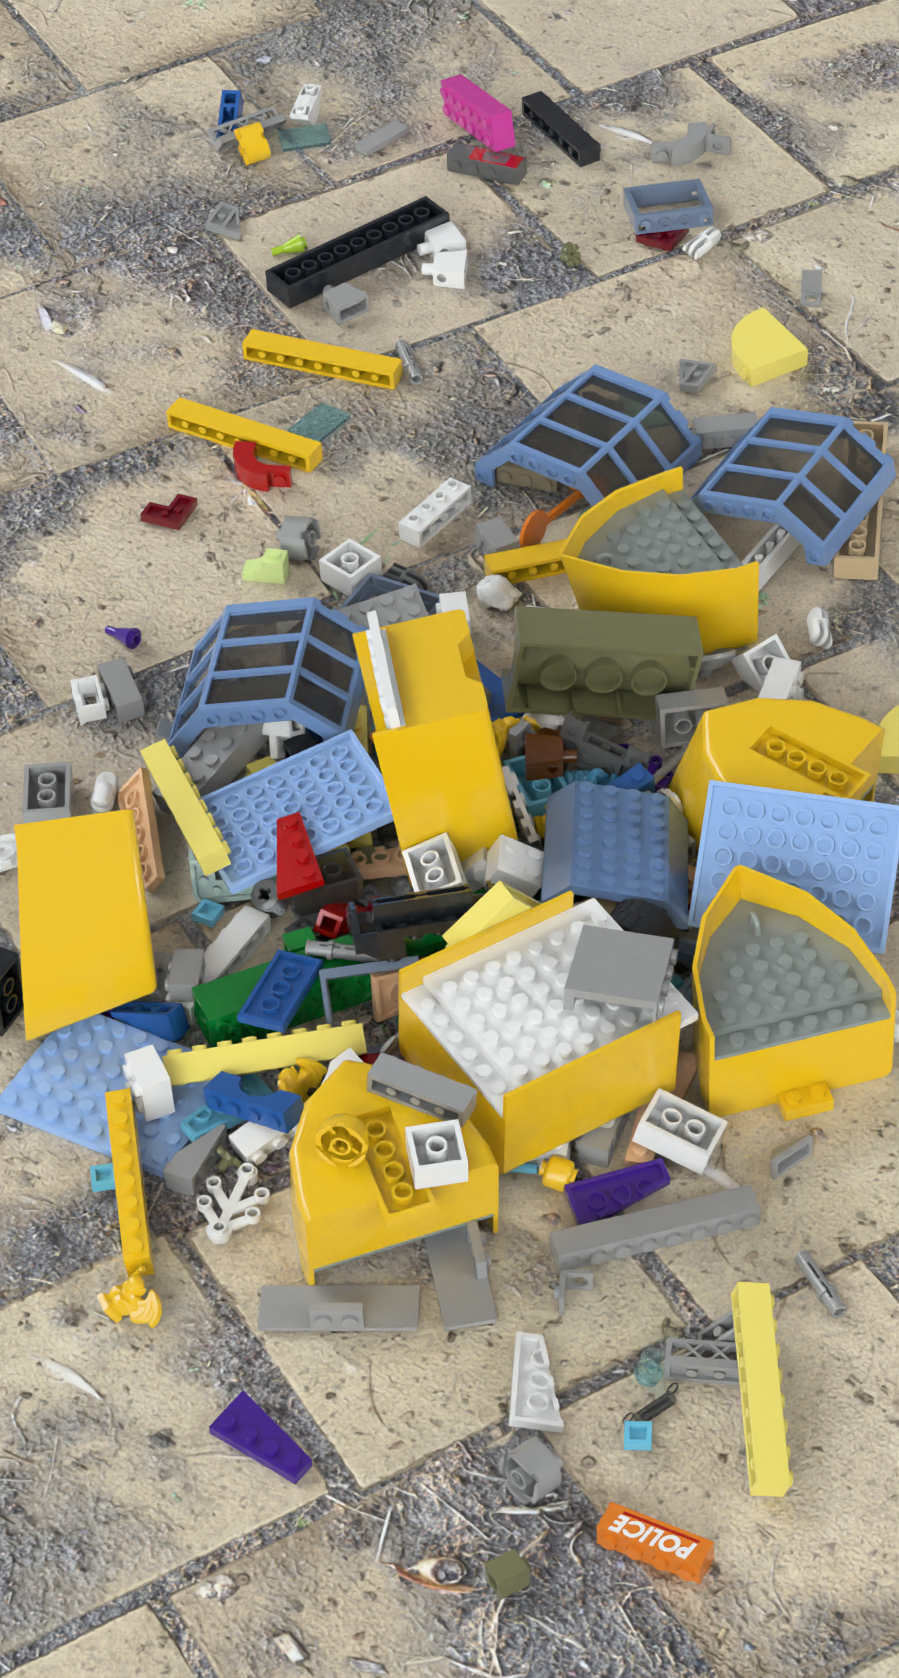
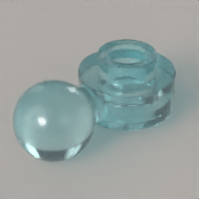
[634,1347,663,1387]

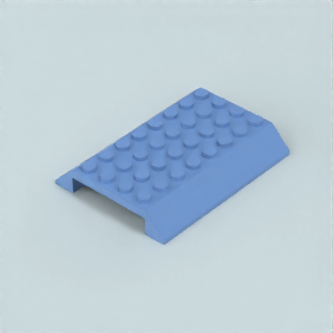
[541,781,688,930]

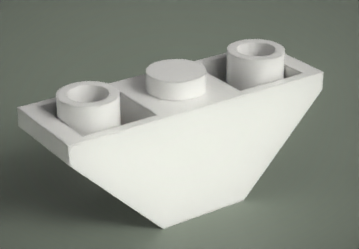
[290,84,322,126]

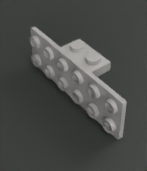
[424,1220,497,1331]
[258,1285,420,1331]

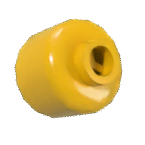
[538,1155,578,1192]

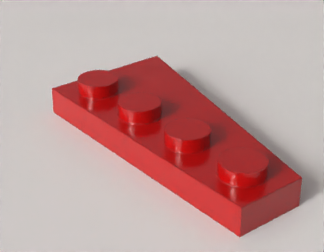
[277,812,325,900]

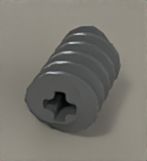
[251,879,289,918]

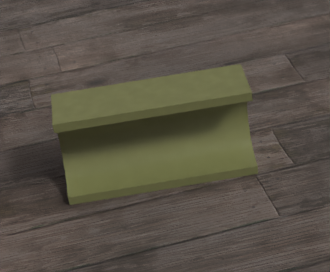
[501,606,704,720]

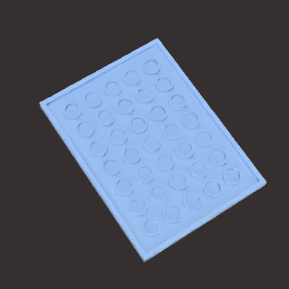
[198,729,394,895]
[688,780,899,955]
[0,1014,243,1179]

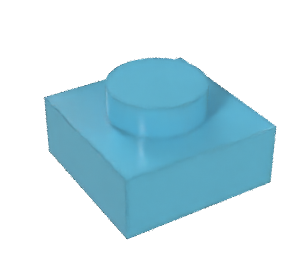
[191,898,225,928]
[90,1163,115,1192]
[624,1421,652,1451]

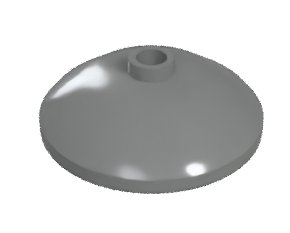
[698,648,737,677]

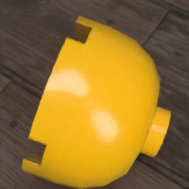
[315,1113,370,1168]

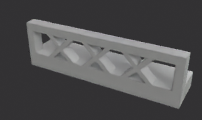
[207,105,287,151]
[664,1337,740,1386]

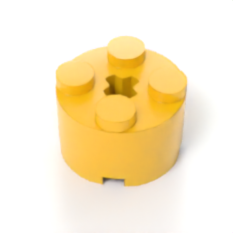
[233,121,271,166]

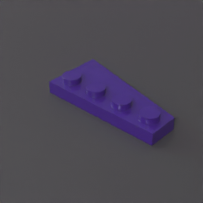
[564,1158,671,1225]
[209,1391,313,1485]

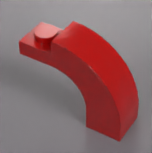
[233,441,292,492]
[313,903,368,939]

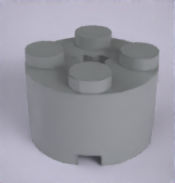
[276,516,321,560]
[499,1436,563,1504]

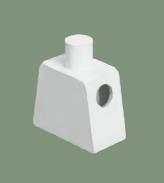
[417,221,466,259]
[422,250,468,289]

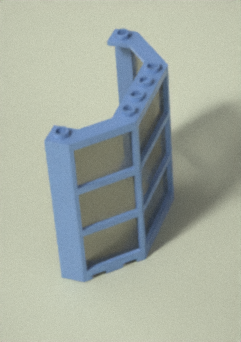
[475,364,702,507]
[690,407,896,566]
[168,597,368,760]

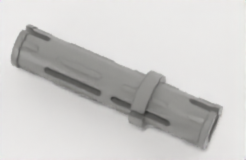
[395,340,423,385]
[305,939,380,963]
[794,1251,847,1319]

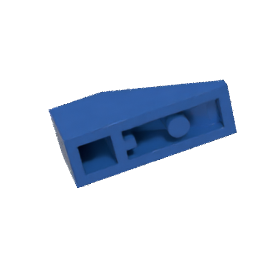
[216,90,244,139]
[110,1001,190,1042]

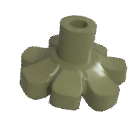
[559,242,580,267]
[216,1144,243,1173]

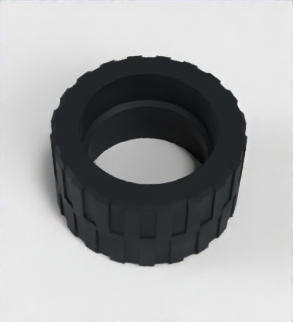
[610,898,680,950]

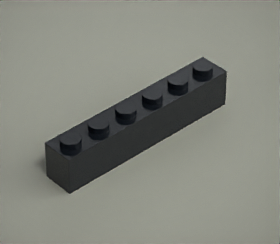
[522,91,601,167]

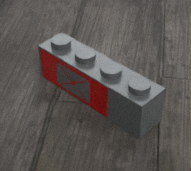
[447,142,527,185]

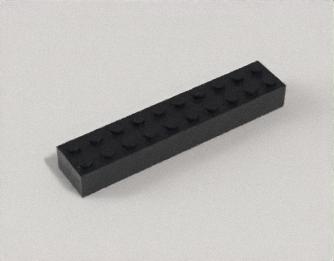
[265,196,450,308]

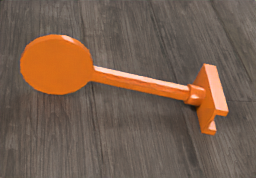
[519,472,611,548]

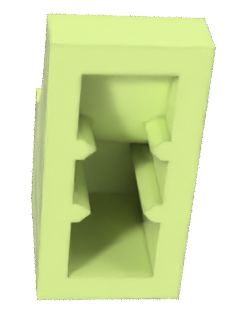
[242,548,290,584]

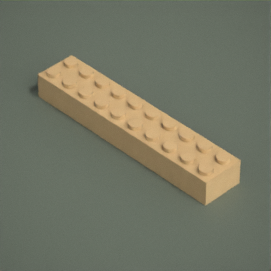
[833,421,888,580]

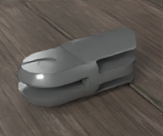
[383,562,428,590]

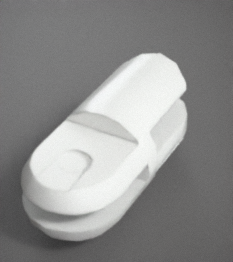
[682,226,721,260]
[807,607,832,649]
[91,772,118,814]

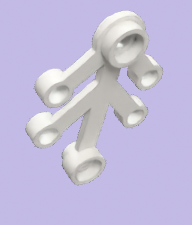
[196,1163,270,1244]

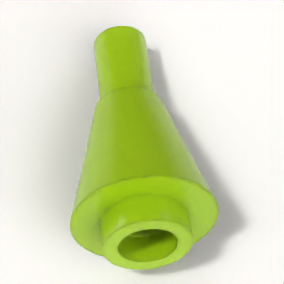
[271,234,308,256]

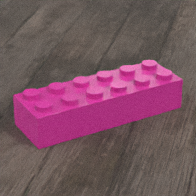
[440,74,516,152]

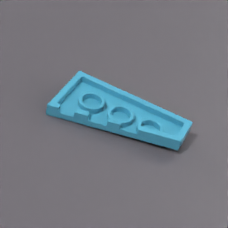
[180,1073,273,1142]

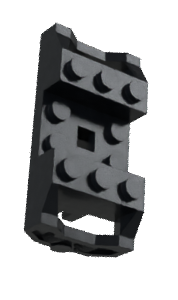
[346,881,495,962]

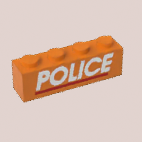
[596,1502,714,1584]

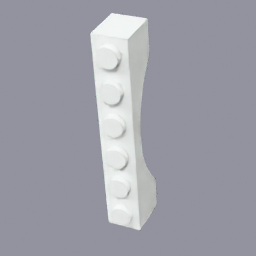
[228,1048,364,1165]

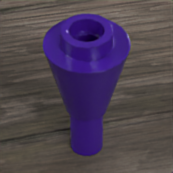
[105,625,141,649]

